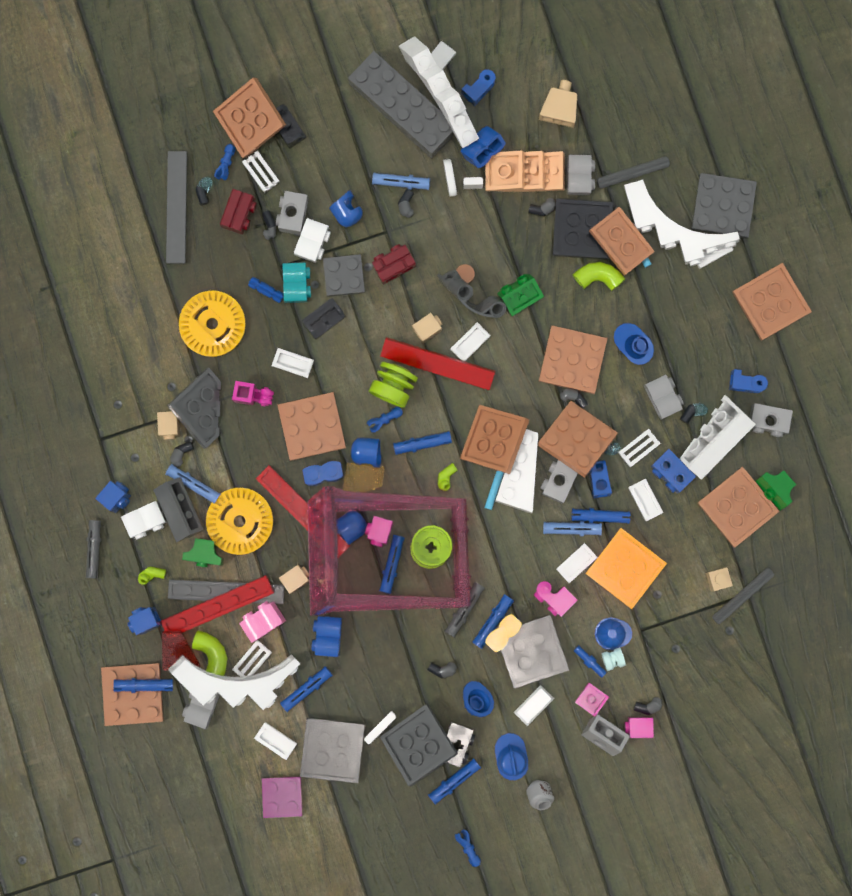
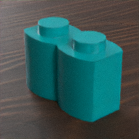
[283,263,311,303]

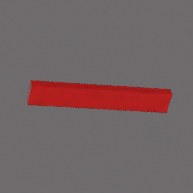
[380,337,495,390]
[256,465,350,559]
[160,575,274,639]

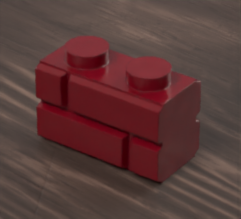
[220,189,257,235]
[372,244,416,285]

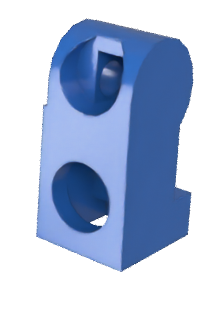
[461,70,496,106]
[729,369,768,393]
[590,460,612,499]

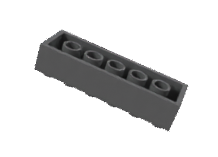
[348,51,455,159]

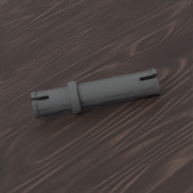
[86,520,102,579]
[444,582,485,638]

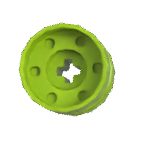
[368,362,418,408]
[410,525,452,569]

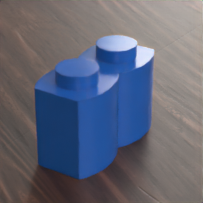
[461,126,506,168]
[303,461,344,486]
[312,616,342,657]

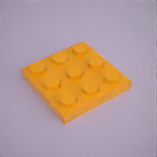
[585,528,667,609]

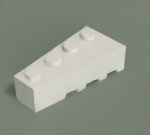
[680,395,756,480]

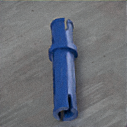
[393,431,452,455]
[571,508,630,524]
[379,535,405,594]
[472,594,514,649]
[280,666,333,712]
[114,678,173,693]
[428,758,481,805]

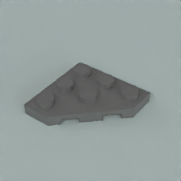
[167,368,221,449]

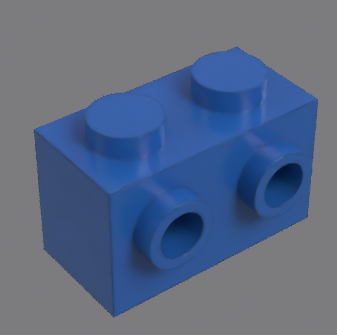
[651,449,696,494]
[95,481,131,513]
[127,607,162,635]

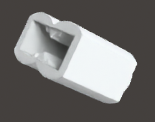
[294,218,331,263]
[121,501,167,540]

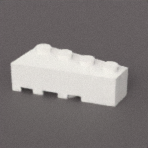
[495,429,538,514]

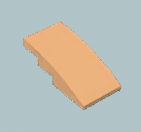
[486,150,565,192]

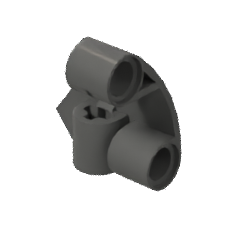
[437,270,506,318]

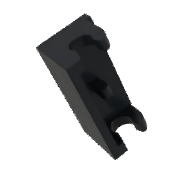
[276,104,307,149]
[302,298,346,340]

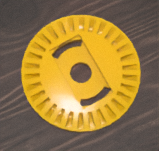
[179,291,245,357]
[206,488,273,555]

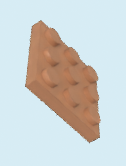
[213,78,286,158]
[732,263,812,341]
[539,326,607,394]
[278,392,346,461]
[537,401,618,478]
[460,405,529,474]
[697,467,779,548]
[101,663,164,726]

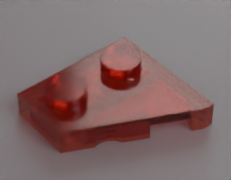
[162,631,200,671]

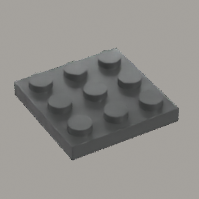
[691,173,757,238]
[380,704,458,787]

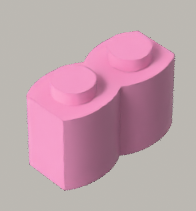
[239,601,286,643]

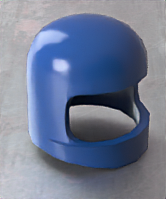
[329,191,363,227]
[351,437,381,468]
[332,511,367,545]

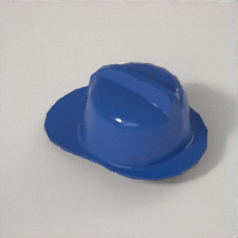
[614,323,654,365]
[495,733,528,780]

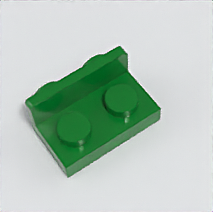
[497,274,544,316]

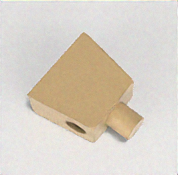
[539,80,577,128]

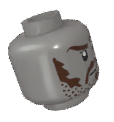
[526,780,554,810]

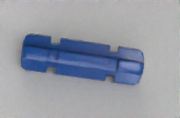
[248,277,284,303]

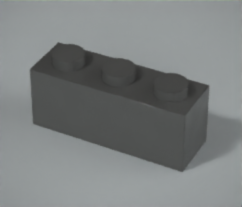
[153,478,204,542]

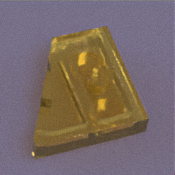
[342,462,385,500]

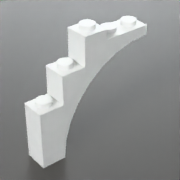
[399,36,479,148]
[624,180,740,266]
[169,655,300,710]

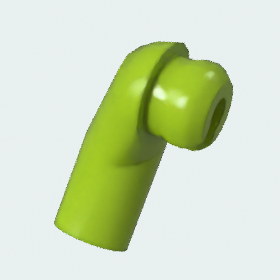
[438,463,458,491]
[138,566,166,585]

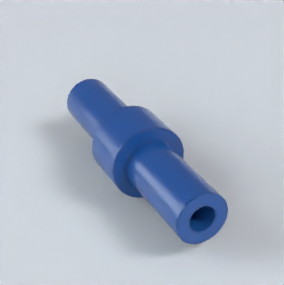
[574,645,607,678]

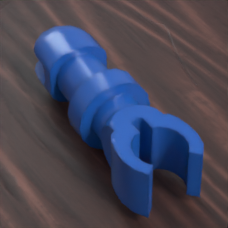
[214,144,236,180]
[367,407,403,432]
[455,830,481,867]

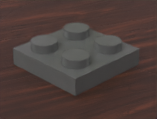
[323,254,365,297]

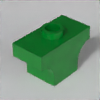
[755,470,796,511]
[182,538,224,568]

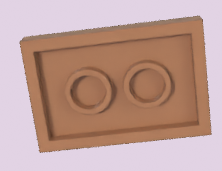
[589,207,655,276]

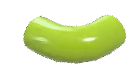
[572,262,626,291]
[192,630,227,676]

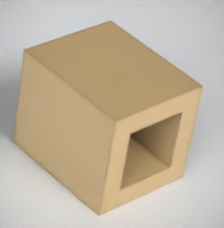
[412,313,443,343]
[157,412,180,440]
[279,565,310,594]
[705,567,733,592]

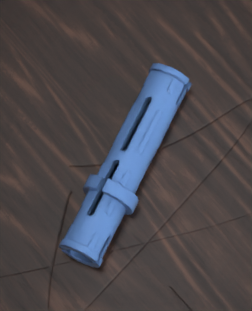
[372,172,430,190]
[165,464,220,504]
[543,521,602,537]

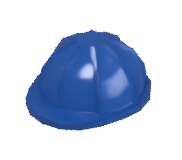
[595,617,632,650]
[463,681,494,717]

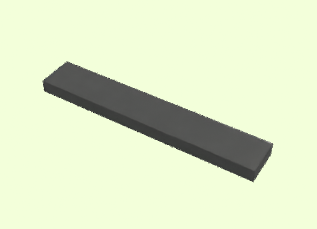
[166,151,188,264]
[168,580,285,604]

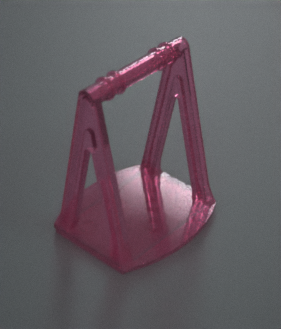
[308,486,472,616]

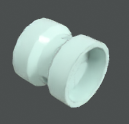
[601,647,626,671]

